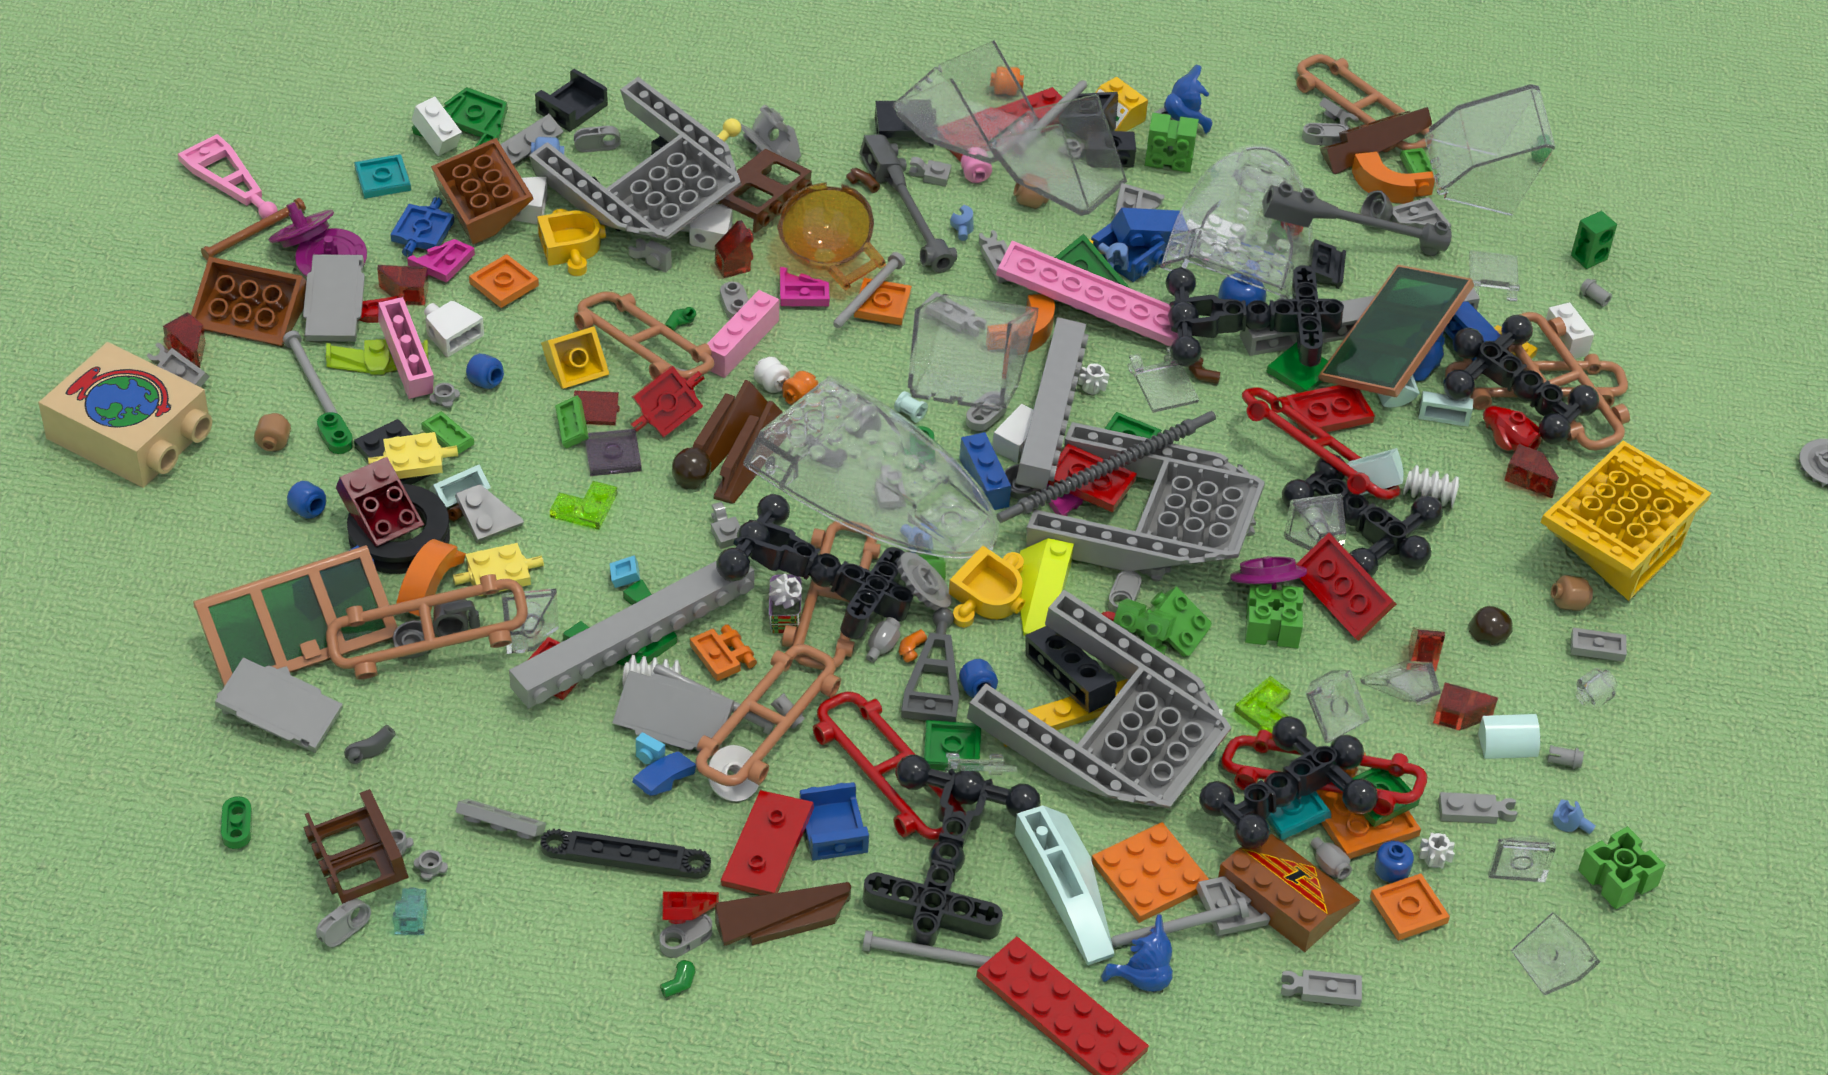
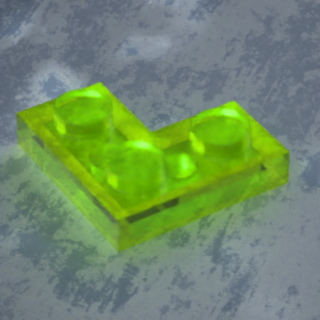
[550,481,618,530]
[1234,676,1291,733]

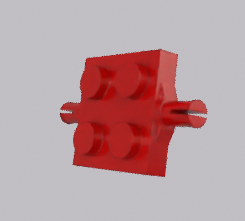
[630,366,705,437]

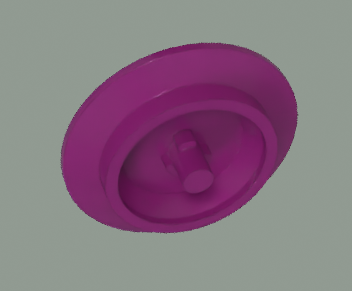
[268,202,334,248]
[295,228,367,277]
[1230,556,1307,590]

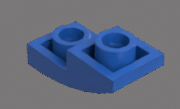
[632,751,696,796]

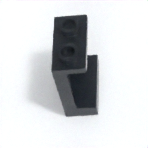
[535,69,608,132]
[875,100,938,147]

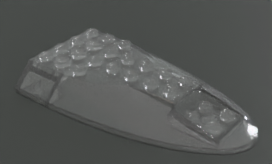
[1160,144,1313,300]
[743,376,999,559]

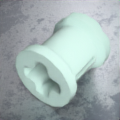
[894,391,928,423]

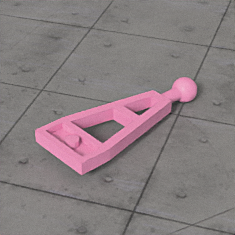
[178,134,278,219]

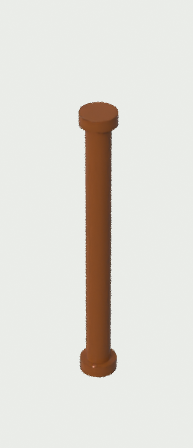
[201,198,306,261]

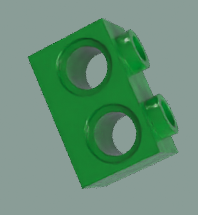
[1571,210,1617,269]

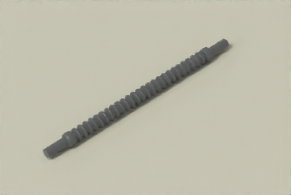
[996,411,1216,523]

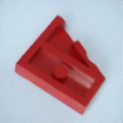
[662,891,719,924]

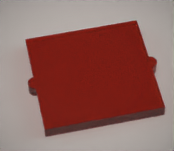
[574,390,620,425]

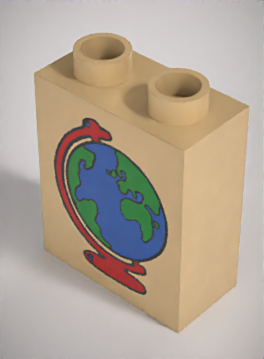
[38,342,212,488]

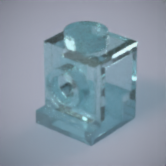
[393,887,428,935]

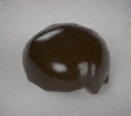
[672,447,711,489]
[1469,606,1513,645]

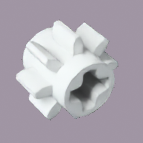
[1077,364,1110,394]
[769,574,802,609]
[1419,833,1455,869]

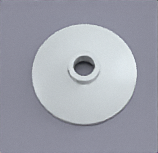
[708,745,759,802]

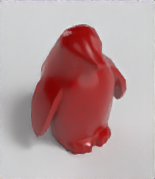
[1483,406,1542,459]

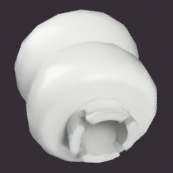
[754,357,790,393]

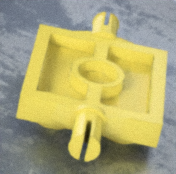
[368,432,458,479]
[452,543,544,596]

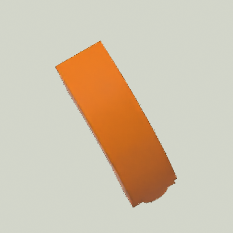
[1352,152,1436,204]
[986,294,1055,356]
[396,539,466,616]

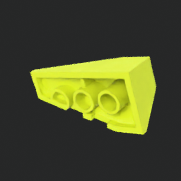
[1020,538,1074,636]

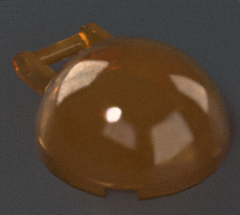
[777,182,886,291]

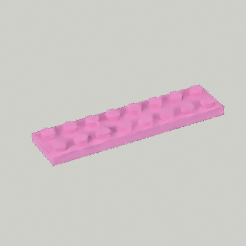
[996,241,1177,346]

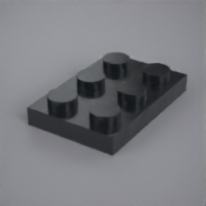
[354,419,433,485]

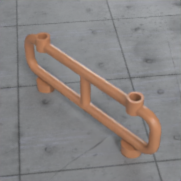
[1296,54,1435,152]
[574,291,714,380]
[1501,312,1630,451]
[1445,354,1628,410]
[782,520,881,670]
[326,574,528,679]
[696,644,841,786]

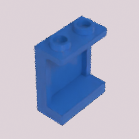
[1091,223,1166,282]
[799,782,869,861]

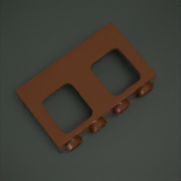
[716,149,812,233]
[303,789,409,904]

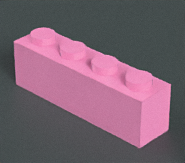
[707,290,780,378]
[378,297,434,399]

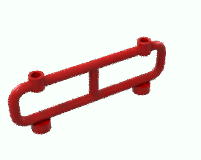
[1242,387,1401,500]
[813,691,966,840]
[1221,730,1428,816]

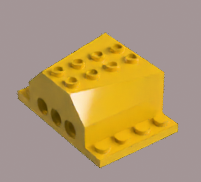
[1540,441,1711,601]

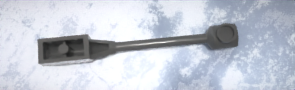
[859,135,957,273]
[1262,182,1452,256]

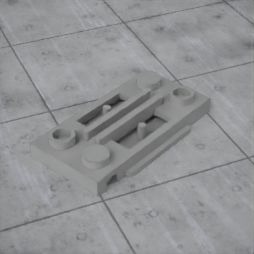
[303,255,365,341]
[215,658,343,753]
[612,670,735,750]

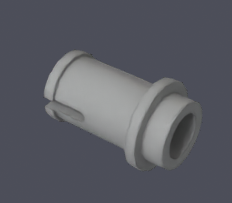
[1580,279,1612,307]
[770,693,805,729]
[1548,745,1584,770]

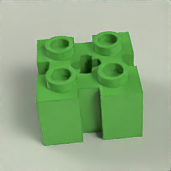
[1144,112,1199,173]
[1245,584,1303,648]
[1113,598,1177,655]
[1578,826,1666,910]

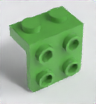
[1136,586,1212,657]

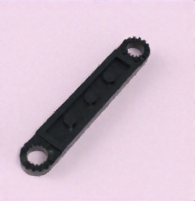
[540,829,711,879]

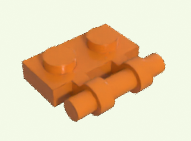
[690,624,757,681]

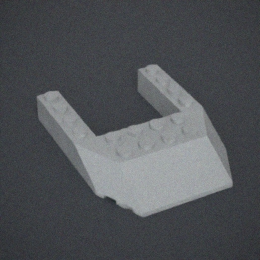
[529,77,741,240]
[1027,422,1265,571]
[967,590,1231,809]

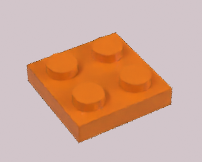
[469,254,539,308]
[854,278,912,325]
[1370,873,1450,941]

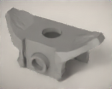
[740,105,802,162]

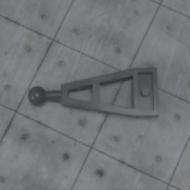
[901,608,959,722]

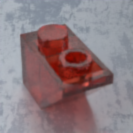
[715,220,754,278]
[377,265,429,305]
[163,312,206,368]
[1504,444,1559,498]
[1409,627,1445,671]
[1433,682,1498,731]

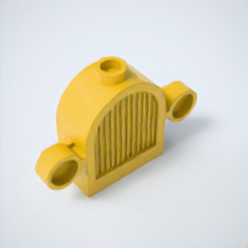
[537,209,606,276]
[949,545,1025,628]

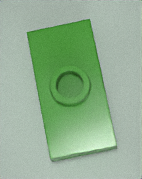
[1400,148,1439,184]
[555,395,589,449]
[421,411,474,457]

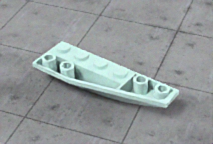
[1015,805,1114,966]

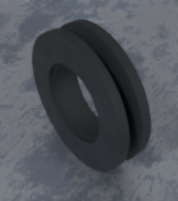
[347,484,450,574]

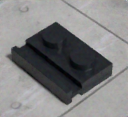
[1308,239,1346,289]

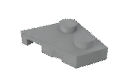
[1113,183,1165,219]
[1390,197,1452,229]
[455,484,524,543]

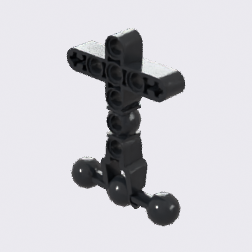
[1165,265,1344,367]
[716,494,914,639]
[862,755,1041,946]

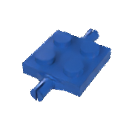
[390,197,454,257]

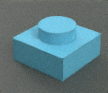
[610,555,640,588]
[636,732,665,764]

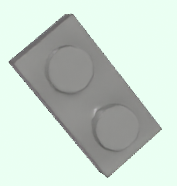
[1571,628,1627,662]

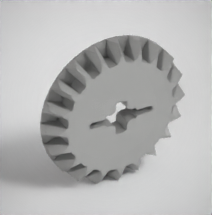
[1798,439,1828,487]
[897,552,952,610]

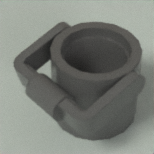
[433,599,480,637]

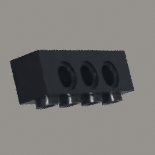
[1025,626,1117,713]

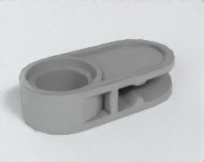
[1302,123,1348,145]
[574,126,621,152]
[1108,571,1142,613]
[316,898,371,947]
[660,914,712,958]

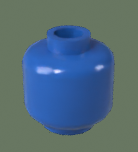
[466,353,504,389]
[287,481,327,519]
[959,659,998,698]
[1374,841,1414,883]

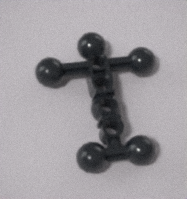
[1443,314,1599,444]
[1282,454,1443,577]
[1199,716,1378,850]

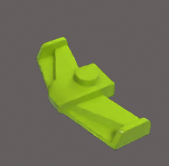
[326,339,429,375]

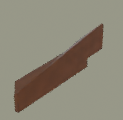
[1320,107,1432,174]
[693,380,768,475]
[714,401,795,504]
[715,882,851,946]

